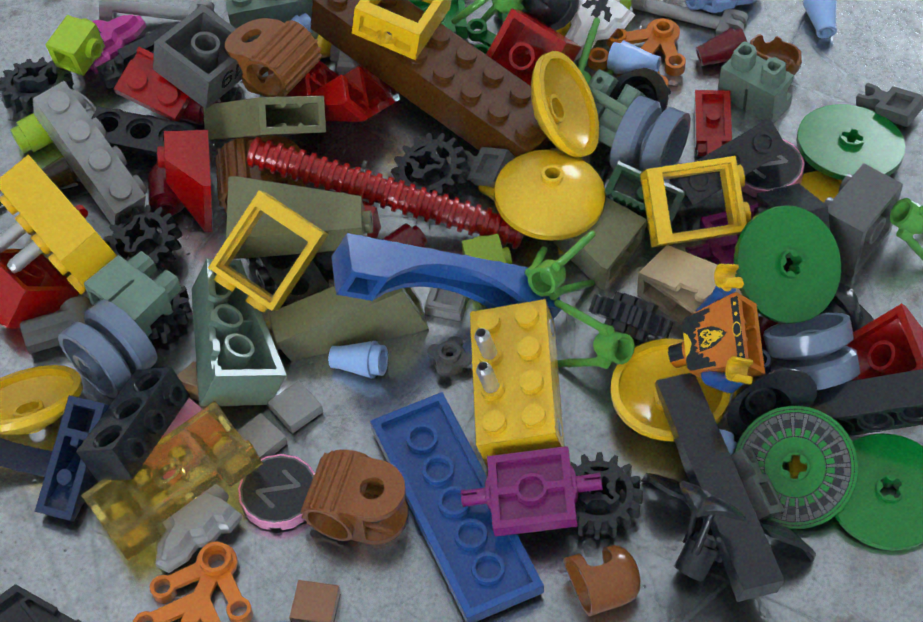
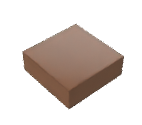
[289,580,340,622]

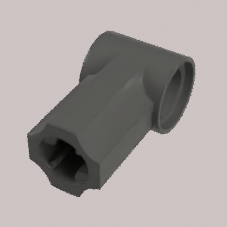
[20,296,92,354]

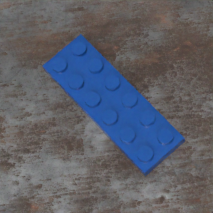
[370,392,544,622]

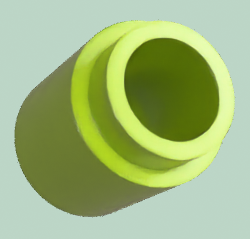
[10,113,53,154]

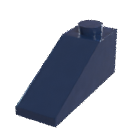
[34,395,109,522]

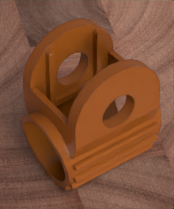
[225,18,322,97]
[215,136,307,212]
[300,450,408,545]

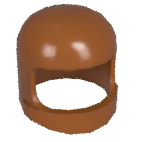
[563,545,641,616]

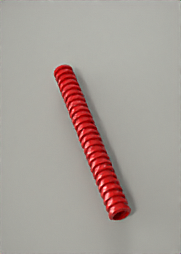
[247,136,524,250]

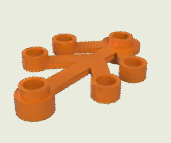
[588,18,686,87]
[133,542,253,622]

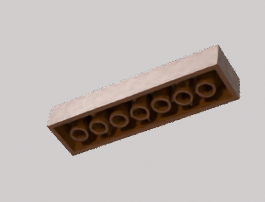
[310,0,556,157]

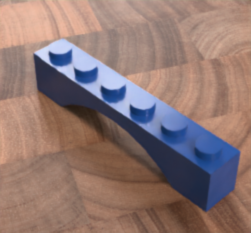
[331,233,561,320]

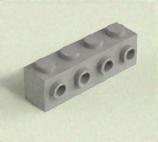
[33,81,147,225]

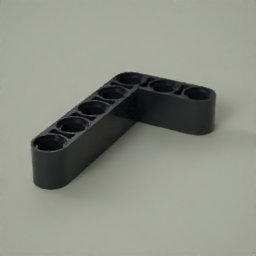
[810,369,923,436]

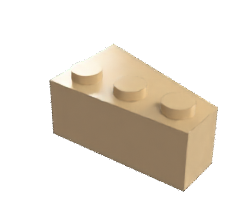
[637,245,742,325]

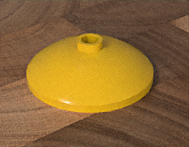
[531,51,599,158]
[494,150,605,240]
[611,338,731,441]
[0,365,83,435]

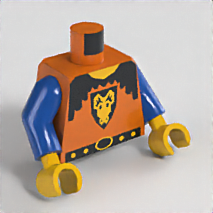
[668,264,765,393]

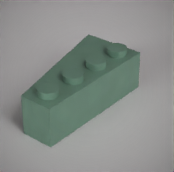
[191,259,287,406]

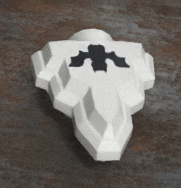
[565,0,635,62]

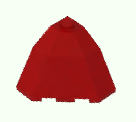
[268,61,400,122]

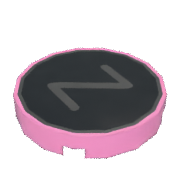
[741,139,804,198]
[238,454,315,530]

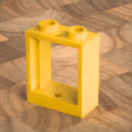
[352,0,452,60]
[640,156,751,247]
[208,190,329,313]

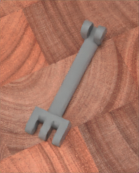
[99,0,215,22]
[631,0,748,36]

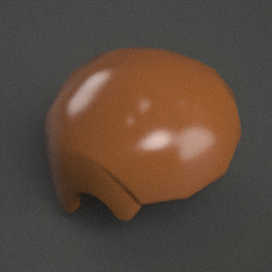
[750,34,802,75]

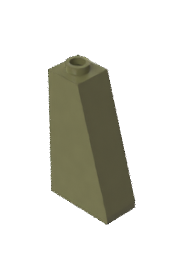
[203,96,326,140]
[226,176,373,259]
[551,197,647,291]
[269,286,429,361]

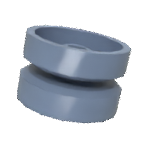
[610,96,691,182]
[58,299,158,398]
[763,313,860,390]

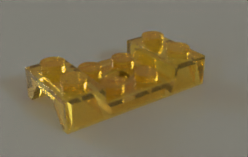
[81,401,263,561]

